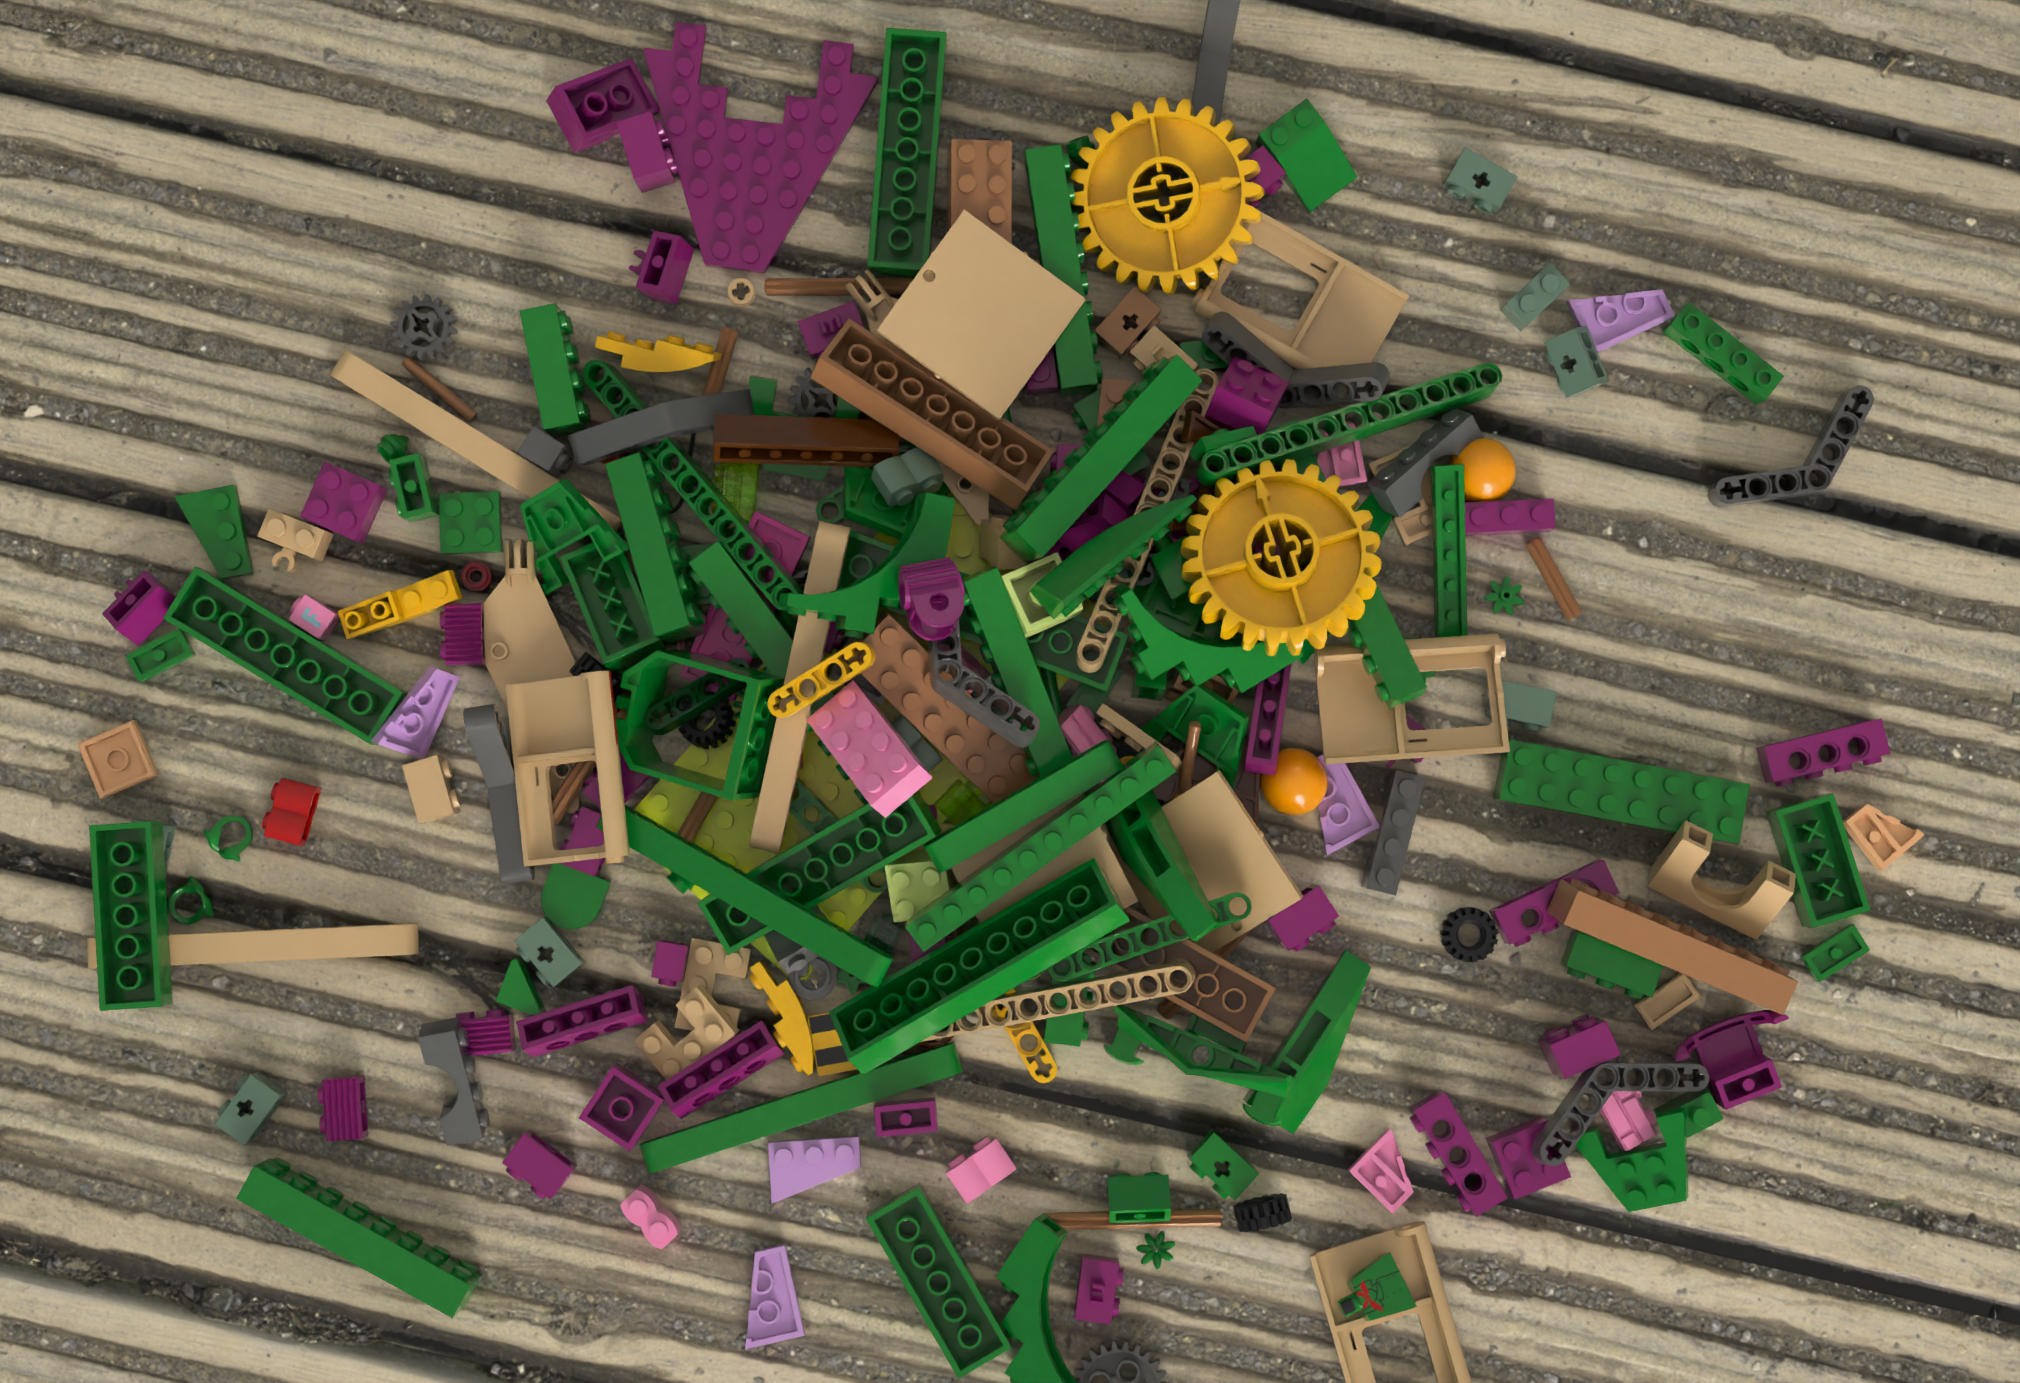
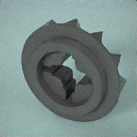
[788,956,837,1000]

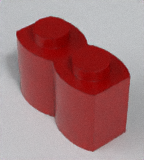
[262,777,321,846]

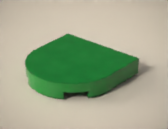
[541,863,612,930]

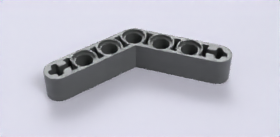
[1192,0,1240,127]
[1202,312,1390,409]
[1708,385,1874,507]
[568,389,754,467]
[928,609,1040,747]
[463,704,535,885]
[1531,1063,1709,1166]

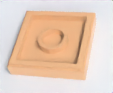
[77,720,159,799]

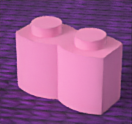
[946,1136,1017,1204]
[620,1185,682,1249]

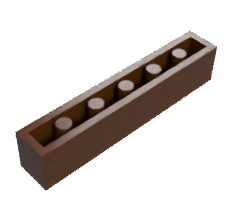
[713,414,899,467]

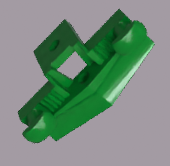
[1104,1004,1296,1126]

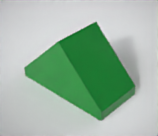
[495,957,546,1016]

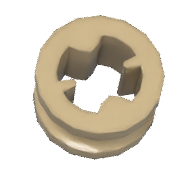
[727,278,755,307]

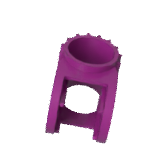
[898,557,964,641]

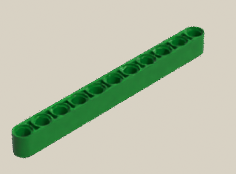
[582,360,804,611]
[1196,363,1503,487]
[596,805,893,987]
[639,1042,964,1174]

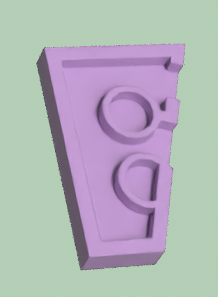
[1566,289,1675,353]
[371,665,460,760]
[1317,754,1380,855]
[768,1136,861,1204]
[745,1244,805,1349]

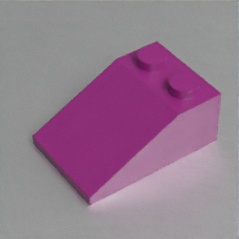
[546,58,660,153]

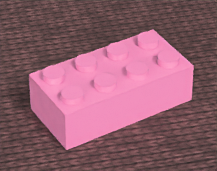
[806,680,933,818]

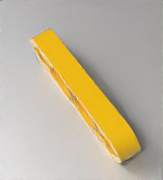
[768,642,875,718]
[995,988,1057,1083]

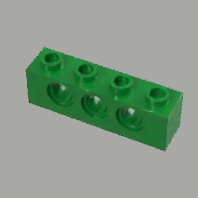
[1662,302,1784,405]

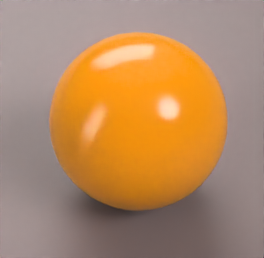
[1449,438,1516,503]
[1260,748,1328,816]

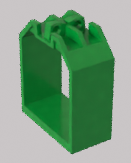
[615,650,785,801]

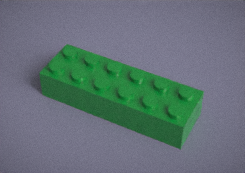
[605,452,706,645]
[89,821,173,1011]
[866,1182,1012,1379]

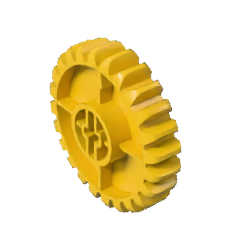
[1070,97,1264,295]
[1181,459,1382,656]

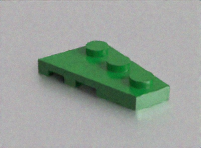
[174,484,254,580]

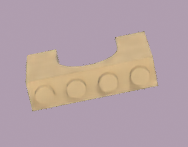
[1647,820,1796,940]

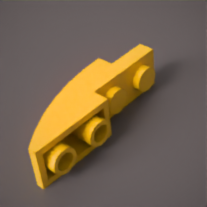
[595,331,722,372]
[337,570,463,640]
[749,960,815,1076]

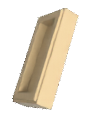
[1632,972,1701,1030]

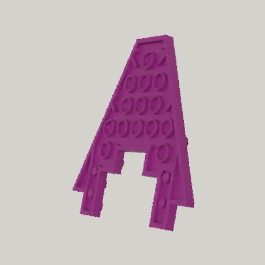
[644,22,878,274]

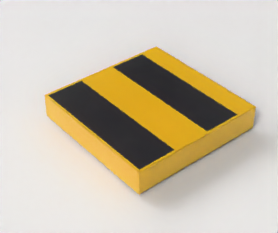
[808,1012,857,1077]

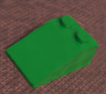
[1255,98,1357,213]

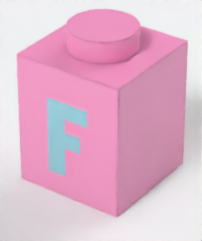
[288,594,340,641]

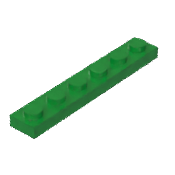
[1431,463,1468,637]

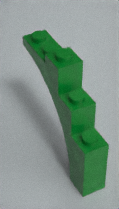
[778,492,955,639]
[1112,583,1304,693]
[996,1213,1078,1383]

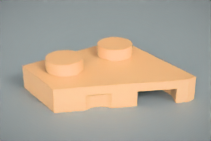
[1843,804,1924,871]

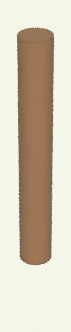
[401,356,478,423]
[1178,721,1201,794]

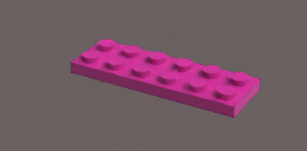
[679,511,811,701]

